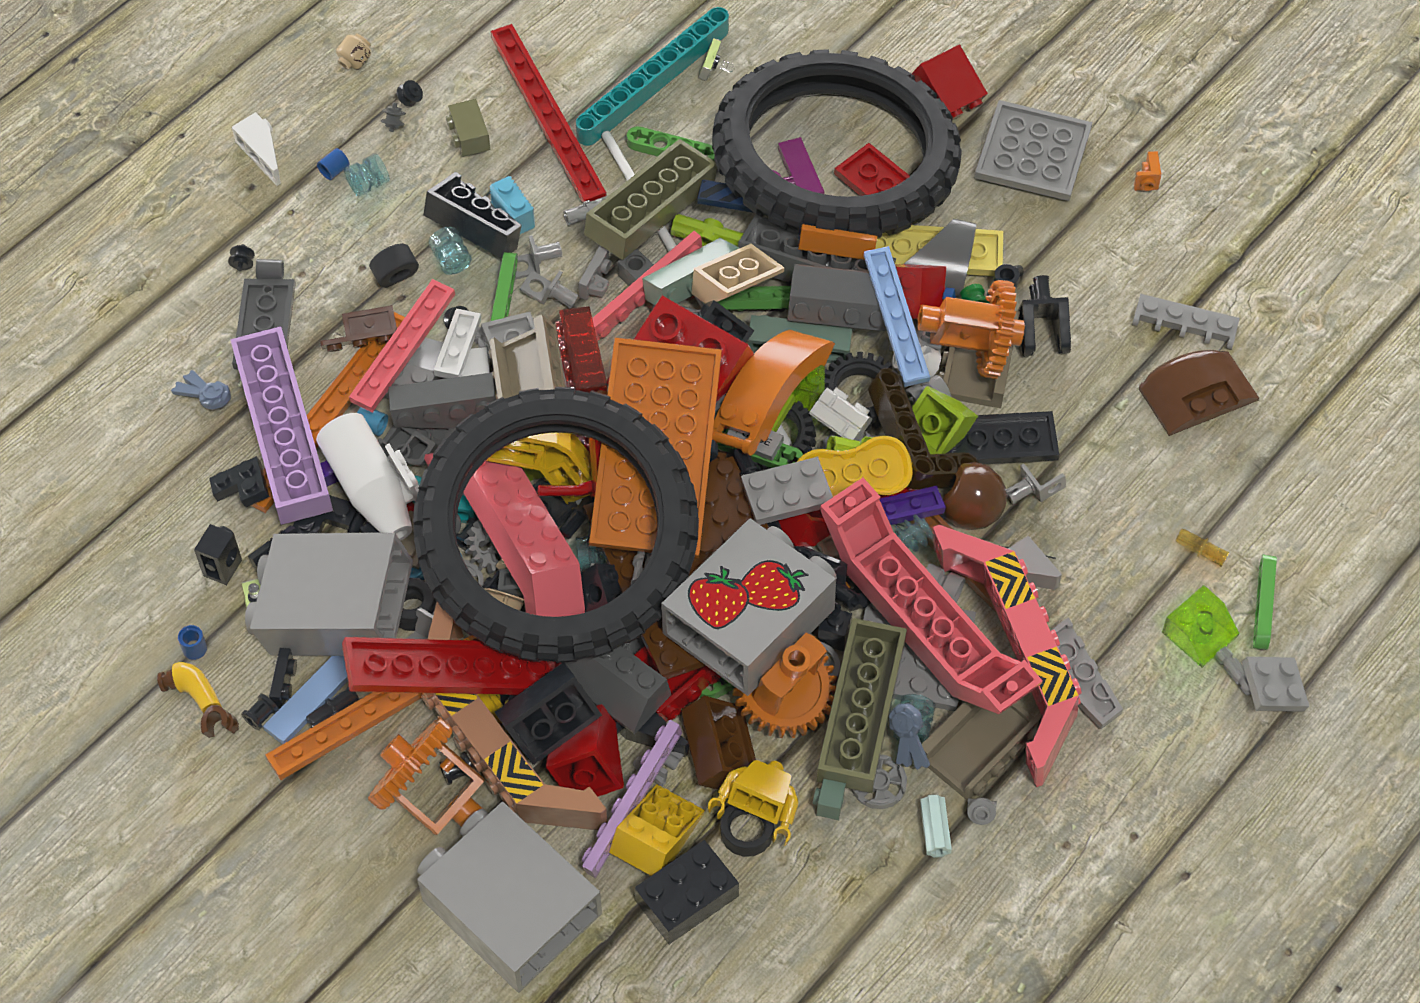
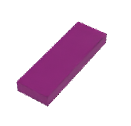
[778,137,825,194]

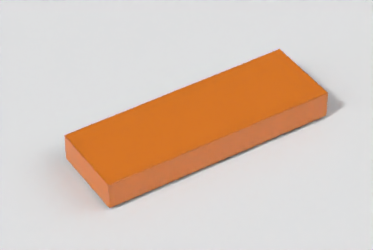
[798,224,877,260]

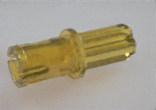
[1176,529,1229,567]

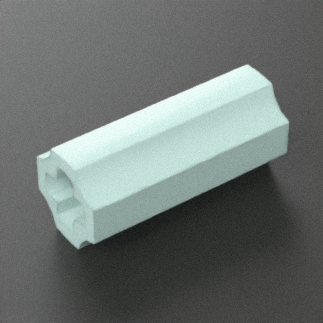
[920,795,952,858]

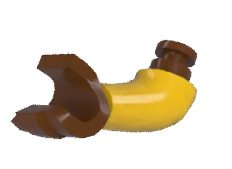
[157,662,239,738]

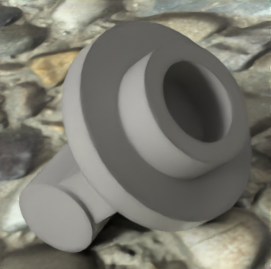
[967,798,997,825]

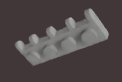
[1132,294,1240,350]

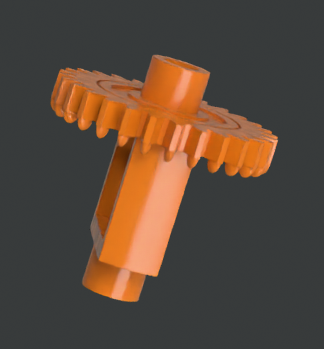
[917,280,1025,379]
[732,633,837,738]
[368,717,485,835]

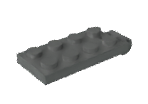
[232,259,296,369]

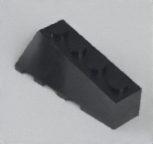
[423,172,522,259]

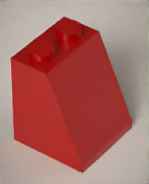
[912,44,988,120]
[546,704,624,797]

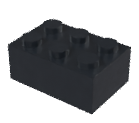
[495,662,602,765]
[634,840,739,945]

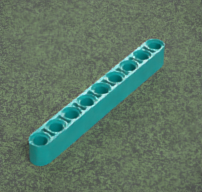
[576,7,729,146]

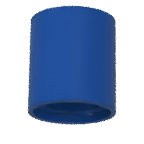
[317,148,350,180]
[178,625,207,660]

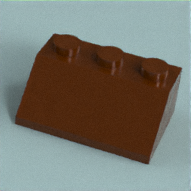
[681,695,756,790]

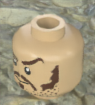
[336,33,371,70]

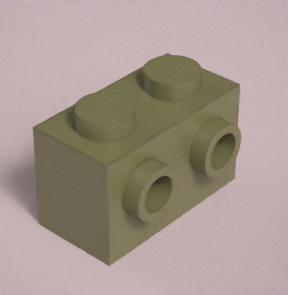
[446,99,491,157]

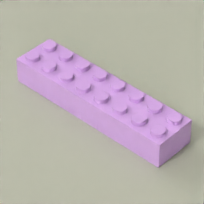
[230,326,333,525]

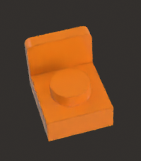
[1134,151,1162,191]

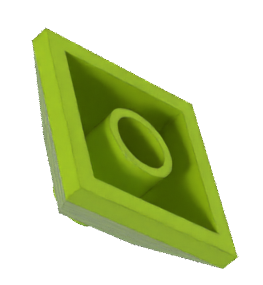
[912,386,978,454]

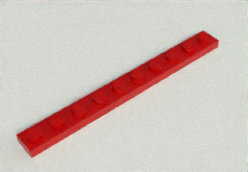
[490,24,607,203]

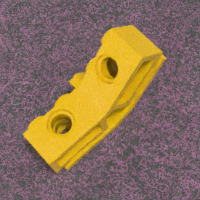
[486,433,592,504]

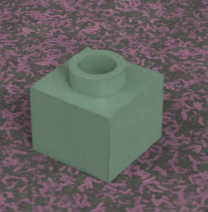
[813,779,846,820]

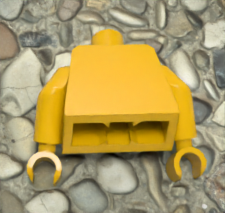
[708,760,799,846]

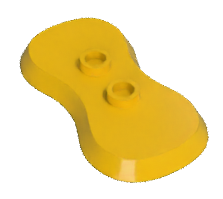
[797,436,912,497]

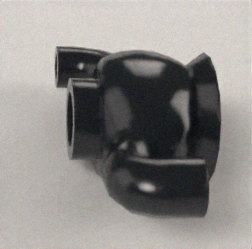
[987,264,1024,296]

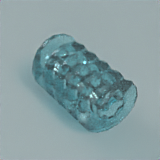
[894,514,933,553]

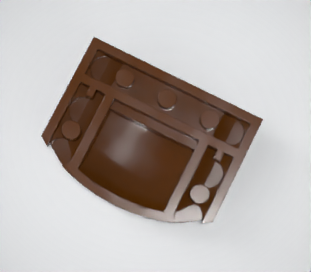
[1139,350,1259,436]

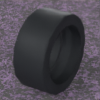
[720,805,774,857]

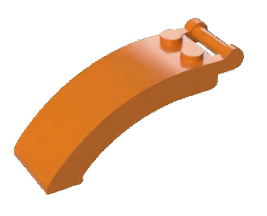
[712,330,835,455]

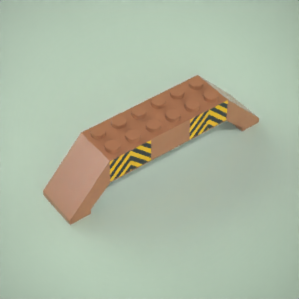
[421,602,608,830]

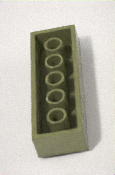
[584,139,717,260]
[817,618,907,793]

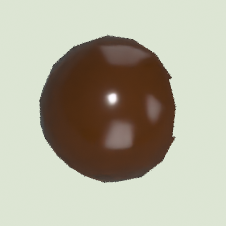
[942,462,1006,530]

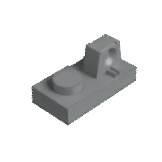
[579,246,611,300]

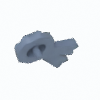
[171,370,231,410]
[889,704,930,770]

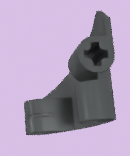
[904,218,976,297]

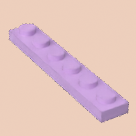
[582,720,682,878]

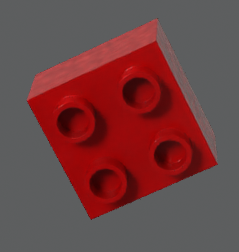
[606,295,754,402]

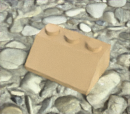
[692,244,785,303]

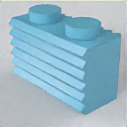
[489,176,535,234]

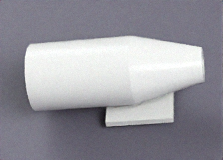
[316,413,419,541]

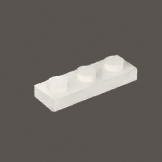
[434,309,481,379]

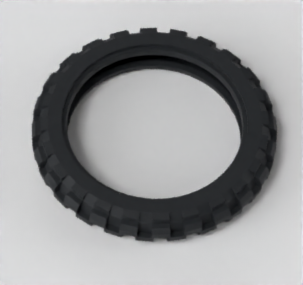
[712,49,962,239]
[413,387,699,663]

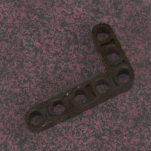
[868,368,979,489]

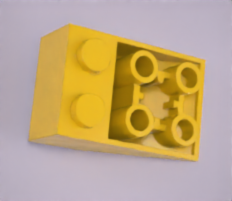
[609,784,705,876]

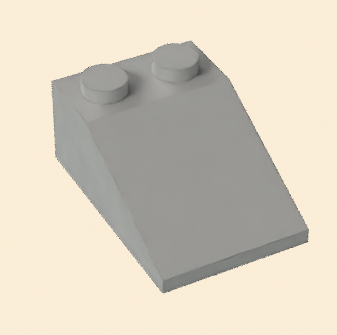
[384,338,444,399]

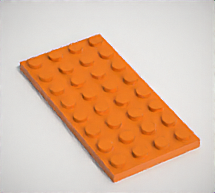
[589,338,722,558]

